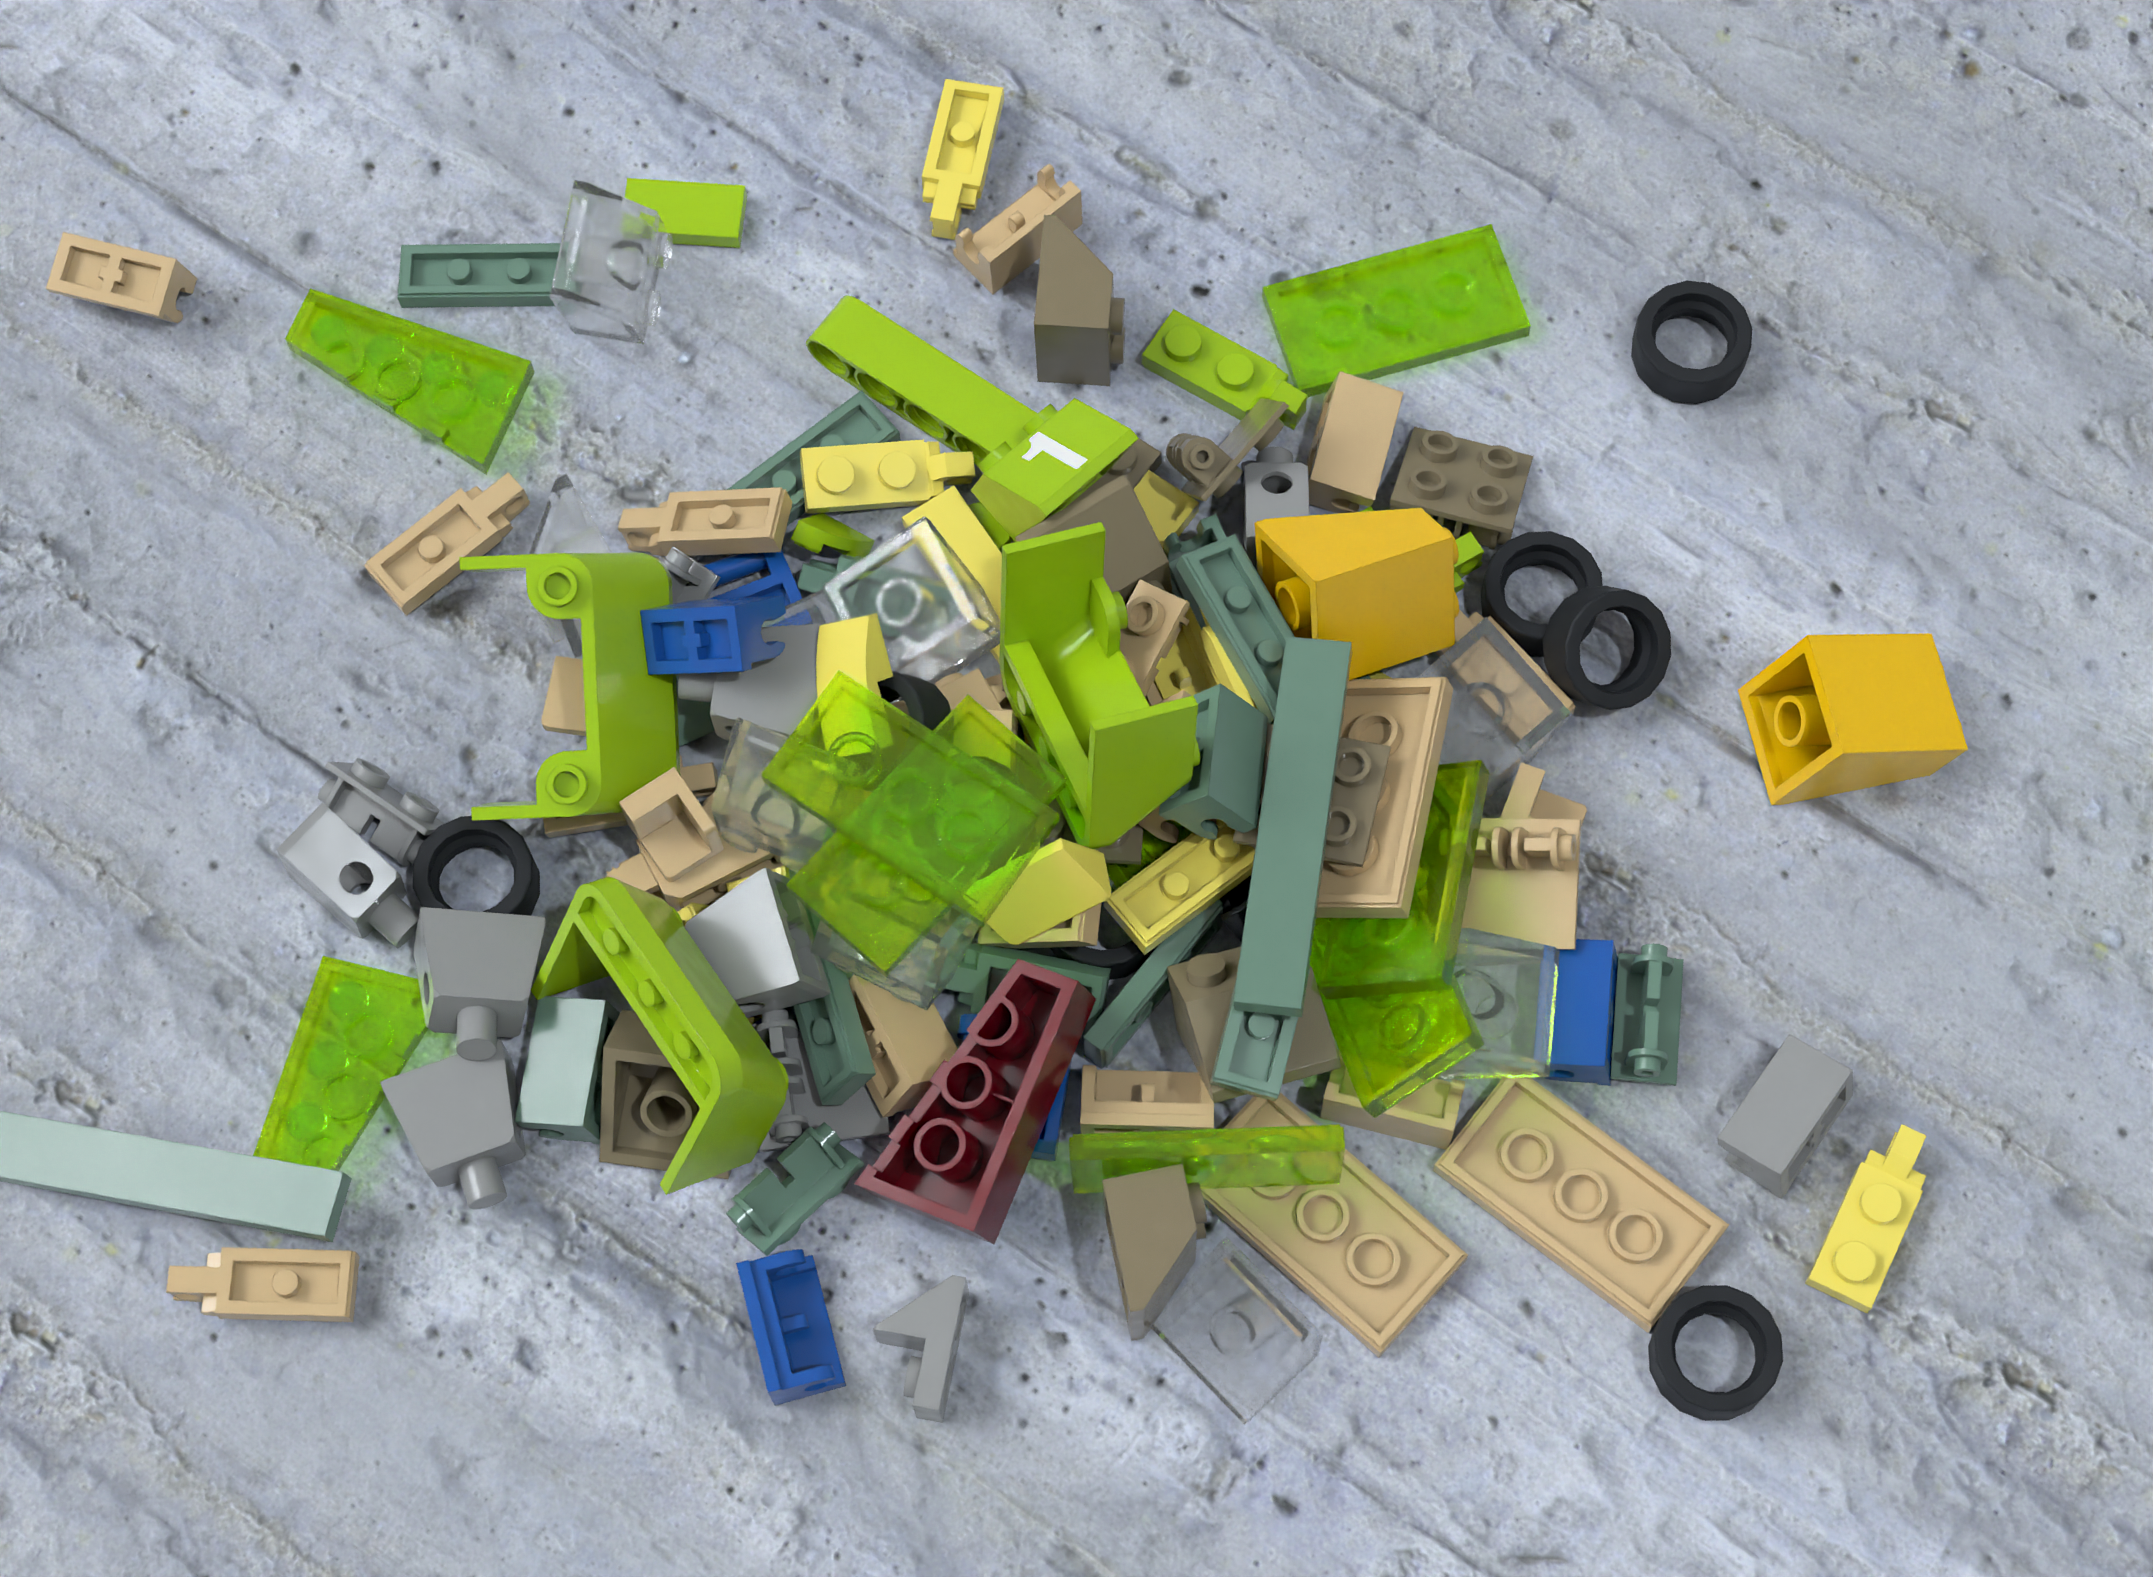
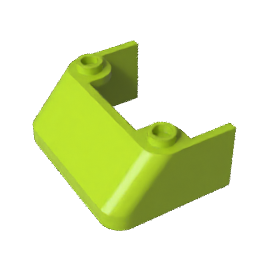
[999,522,1200,849]
[459,552,681,820]
[531,877,789,1195]

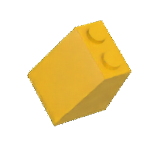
[1254,508,1459,681]
[1738,633,1968,805]

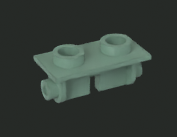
[1610,944,1684,1086]
[726,1122,865,1256]

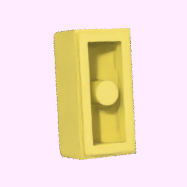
[962,838,1111,945]

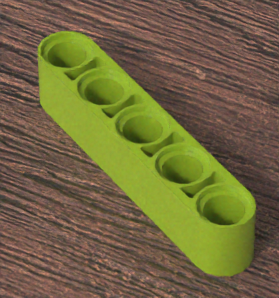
[806,295,1038,466]

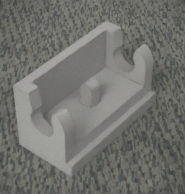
[1717,1034,1853,1199]

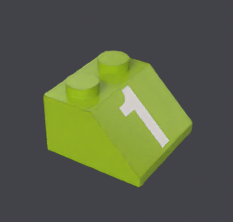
[971,398,1139,542]

